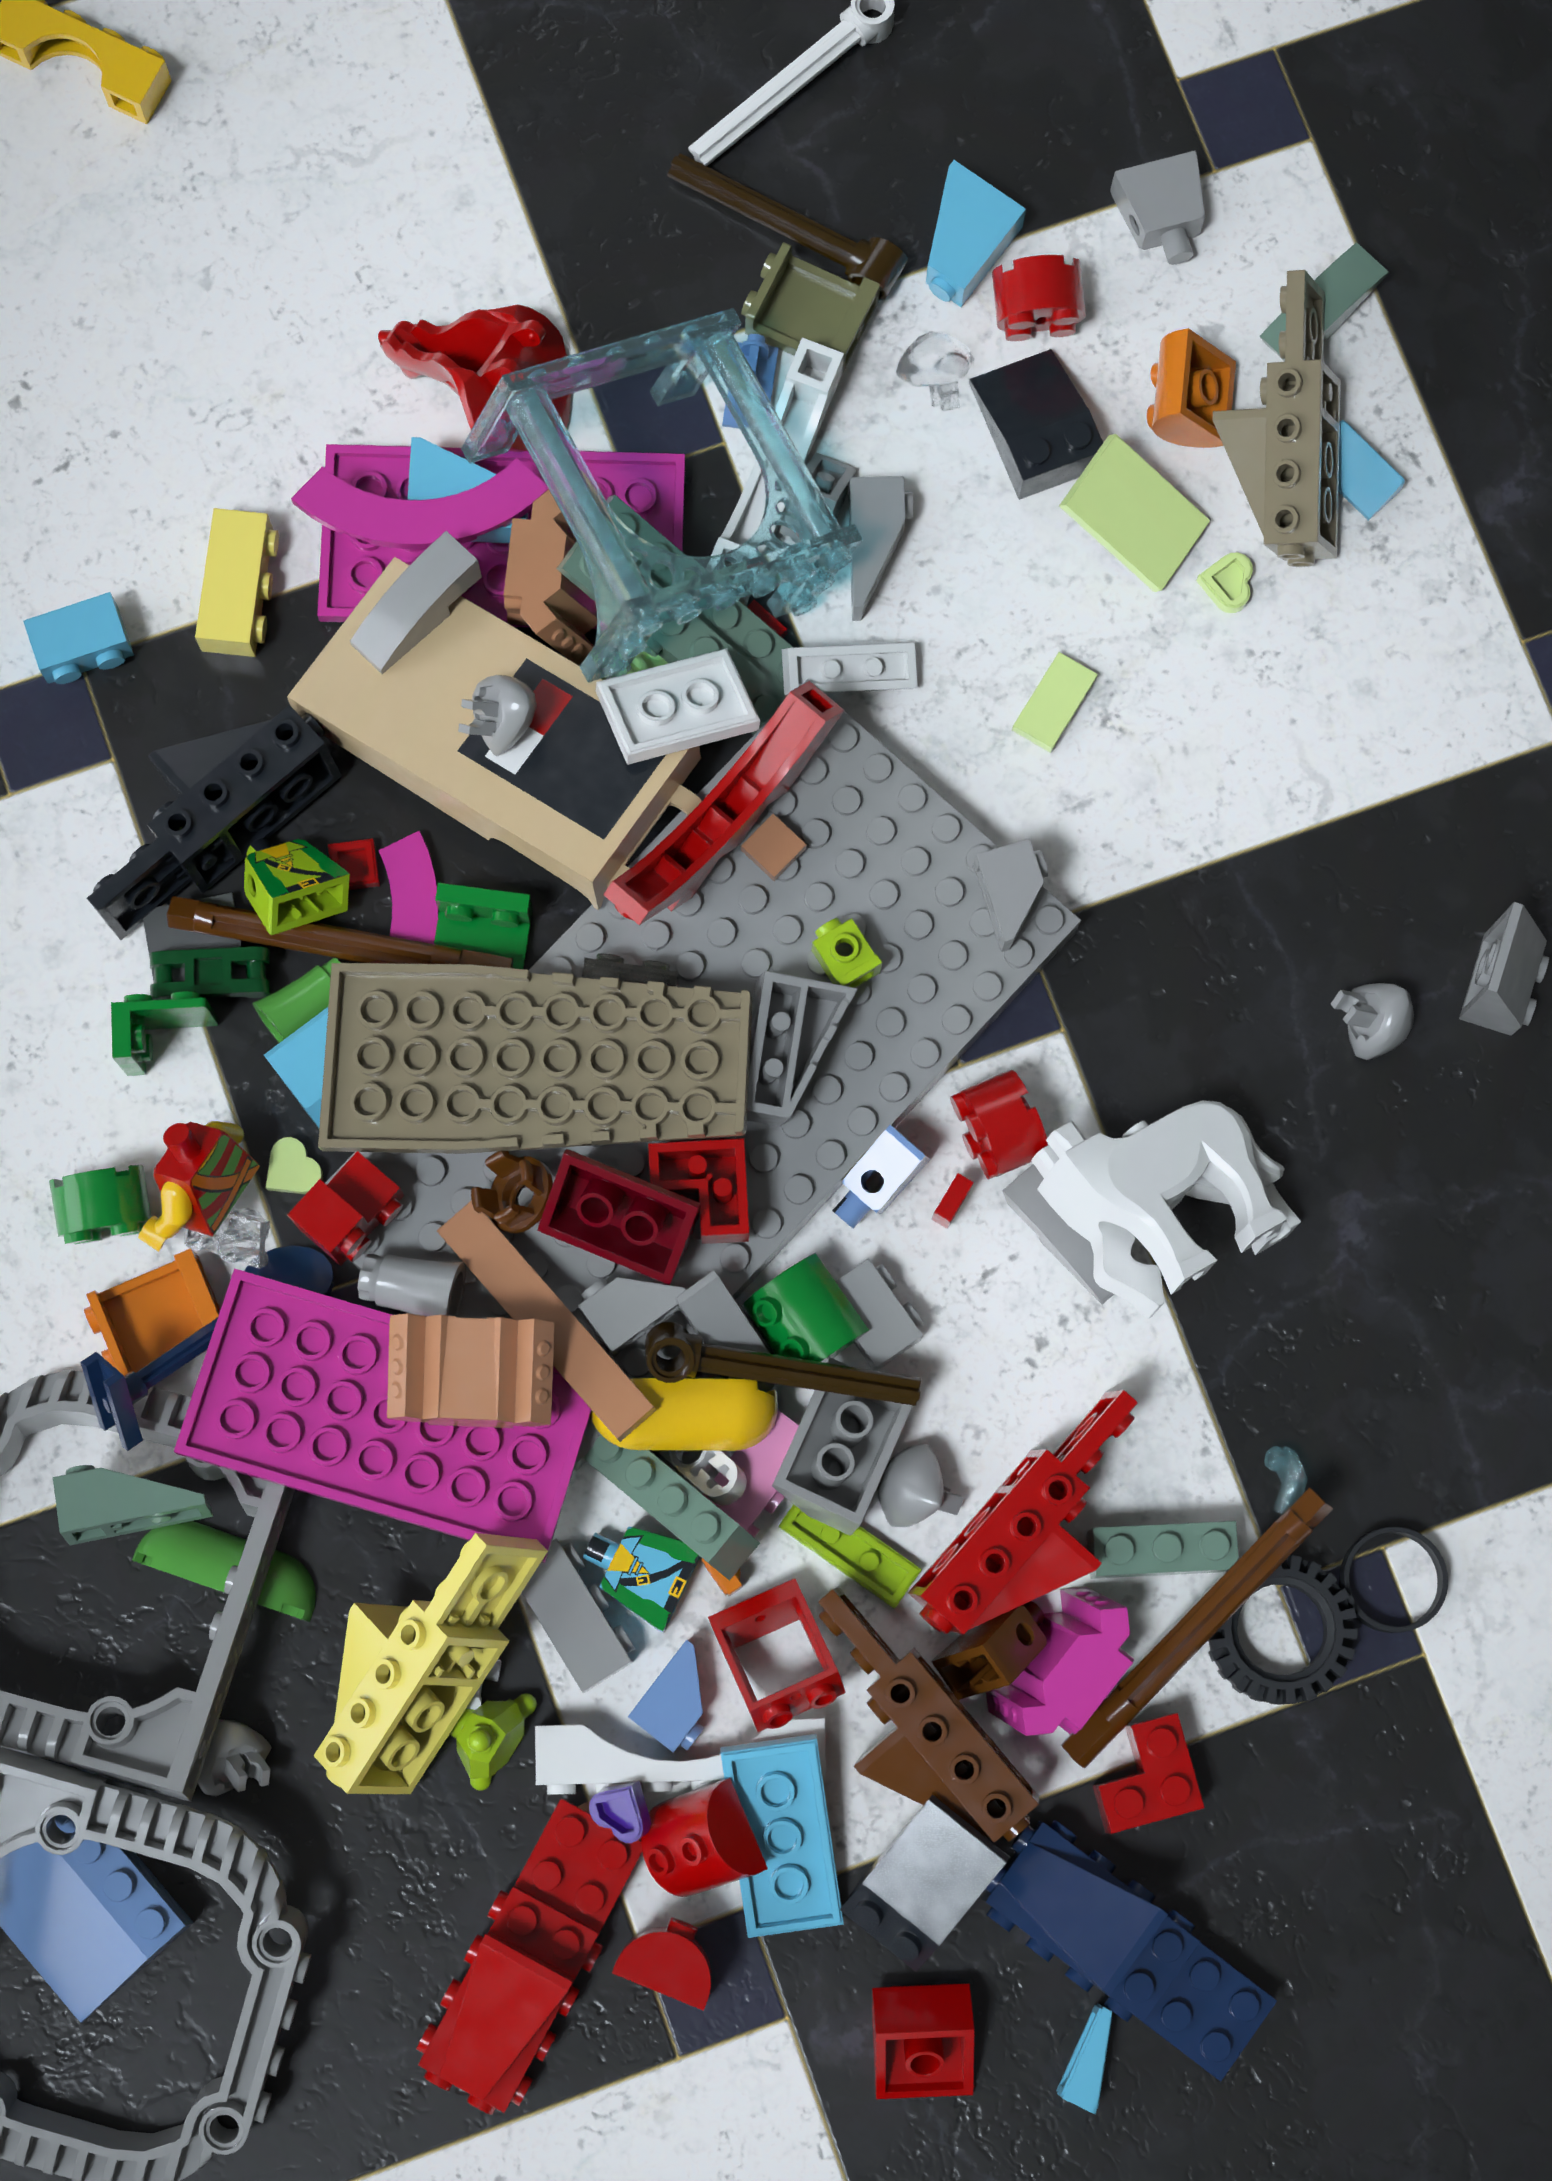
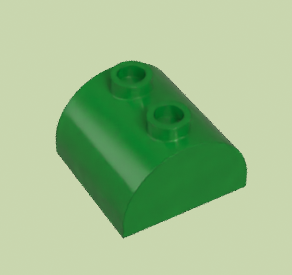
[741,1253,869,1363]

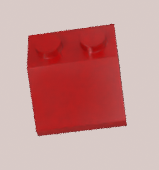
[872,1984,974,2099]

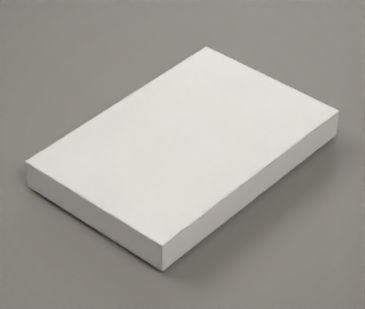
[596,648,760,765]

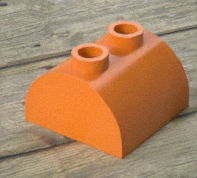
[1147,328,1236,448]

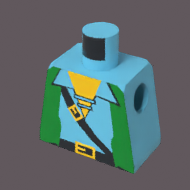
[583,1527,700,1633]

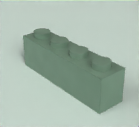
[583,1435,760,1581]

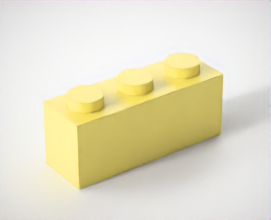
[195,508,279,657]

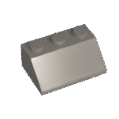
[772,1357,912,1536]

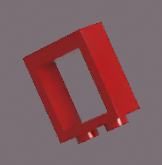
[708,1578,846,1732]

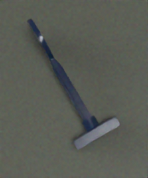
[80,1245,334,1451]

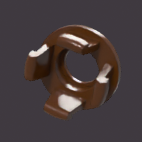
[471,1150,553,1233]

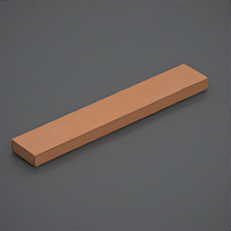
[437,1201,656,1442]

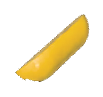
[590,1378,778,1451]

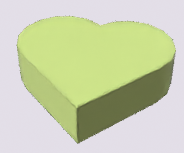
[1196,552,1253,613]
[266,1137,323,1194]

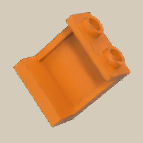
[84,1248,221,1376]

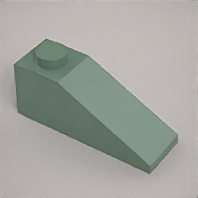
[53,1465,213,1545]

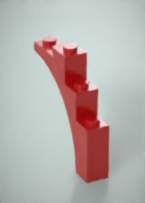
[603,681,844,925]

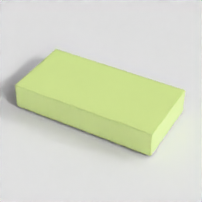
[1012,652,1098,753]

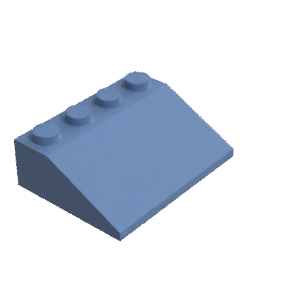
[0,1815,194,2023]

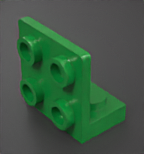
[434,883,533,969]
[111,991,218,1076]

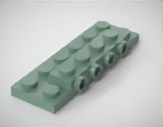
[556,495,793,735]

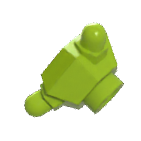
[450,1693,537,1791]

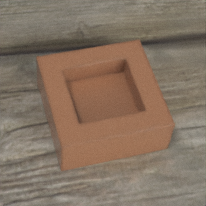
[741,814,807,881]

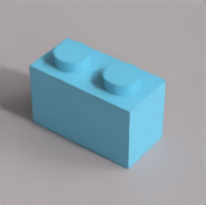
[23,592,134,684]

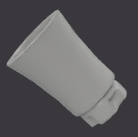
[357,1254,466,1317]

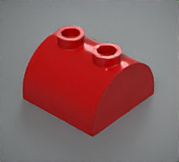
[641,1778,768,1897]
[612,1917,711,2011]

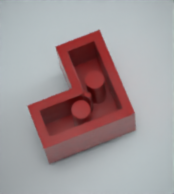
[648,1138,749,1244]
[287,1151,404,1266]
[1092,1713,1205,1834]

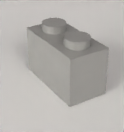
[836,1258,924,1371]

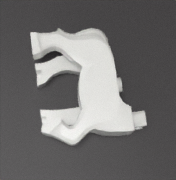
[1031,1100,1301,1319]

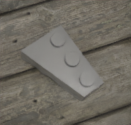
[747,971,858,1127]

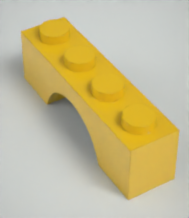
[0,0,172,124]

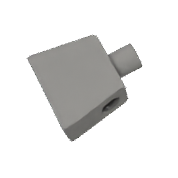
[1110,151,1205,265]

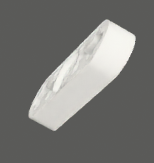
[657,1450,747,1505]

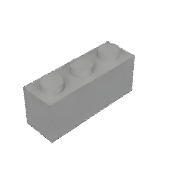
[522,1538,635,1693]

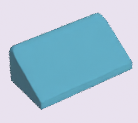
[1338,420,1405,521]

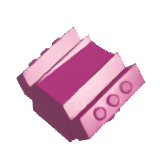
[986,1587,1134,1736]

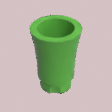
[253,958,341,1043]

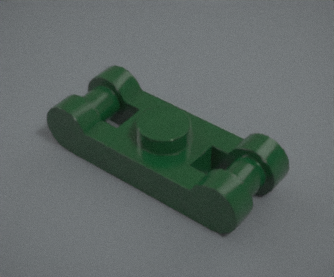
[150,947,271,1000]

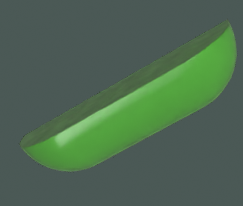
[132,1521,316,1622]

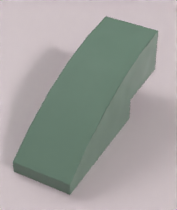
[1260,242,1389,362]

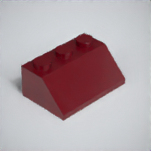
[537,1149,701,1285]

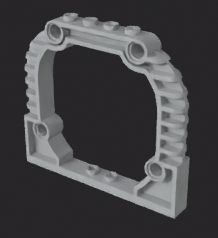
[0,1370,295,1802]
[0,1747,311,2181]

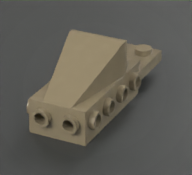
[1212,270,1341,567]

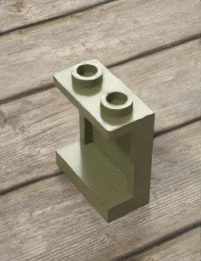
[741,242,880,374]

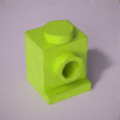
[811,918,882,988]

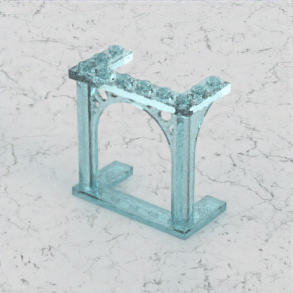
[461,308,863,683]

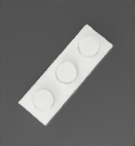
[781,642,918,695]

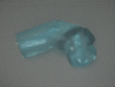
[1264,1446,1308,1514]

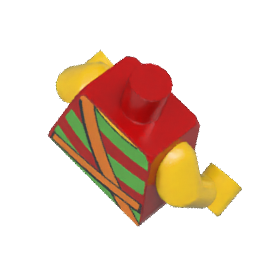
[138,1121,260,1252]

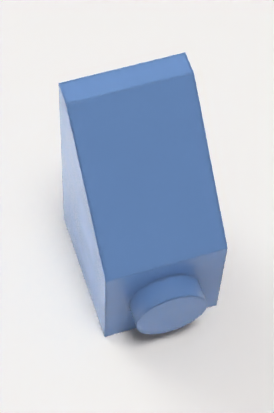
[628,1639,705,1753]

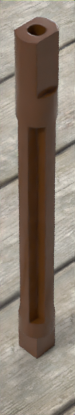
[167,896,513,968]
[1061,1487,1333,1768]

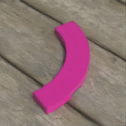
[291,458,550,549]
[378,831,439,944]

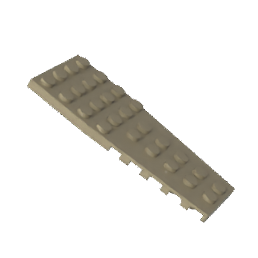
[318,963,753,1154]

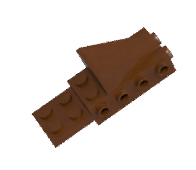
[818,1586,1039,1842]

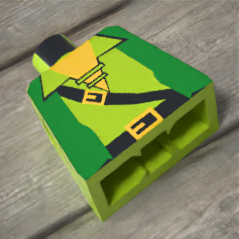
[244,839,350,935]

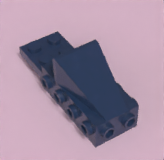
[982,1820,1277,2082]

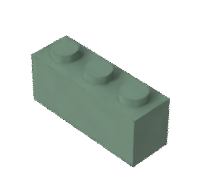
[1087,1521,1239,1579]

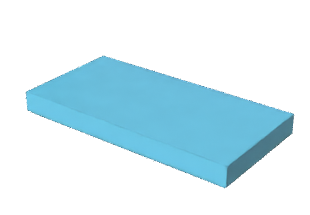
[720,1734,844,1938]

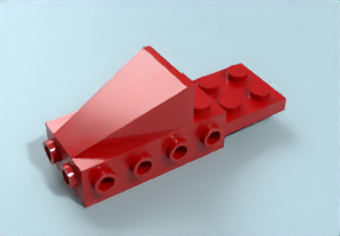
[908,1390,1138,1635]
[416,1798,642,2115]

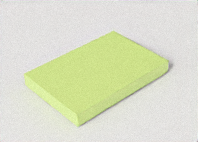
[1059,434,1210,592]

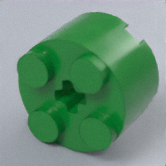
[49,1165,152,1245]

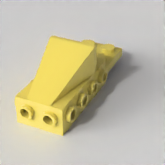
[314,1533,548,1794]

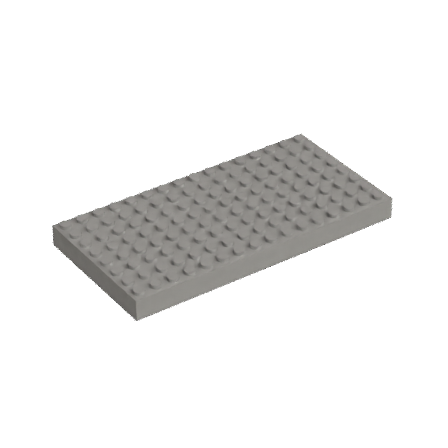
[325,679,1081,1471]

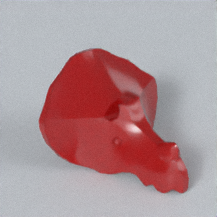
[378,304,572,452]

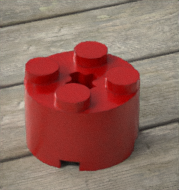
[992,255,1086,341]
[950,1070,1048,1180]

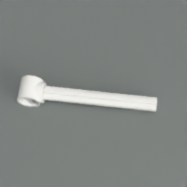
[688,0,895,166]

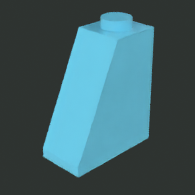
[926,160,1026,307]
[408,437,528,543]

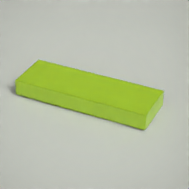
[778,1504,922,1609]

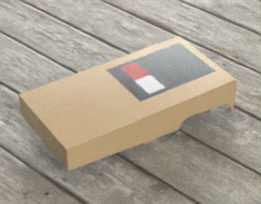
[287,557,701,911]

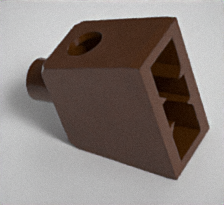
[931,1601,1047,1700]

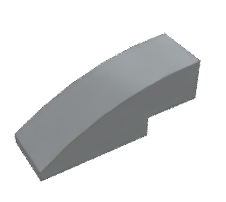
[350,531,482,674]
[1002,1164,1114,1305]

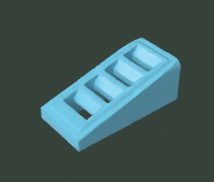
[1056,2003,1112,2115]

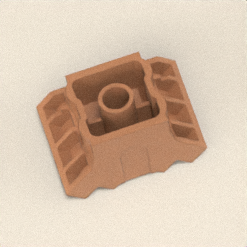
[504,487,602,665]
[387,1313,555,1428]

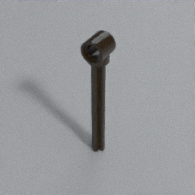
[667,153,908,301]
[645,1322,921,1406]

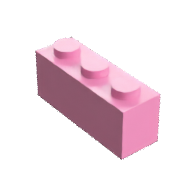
[703,1410,799,1538]

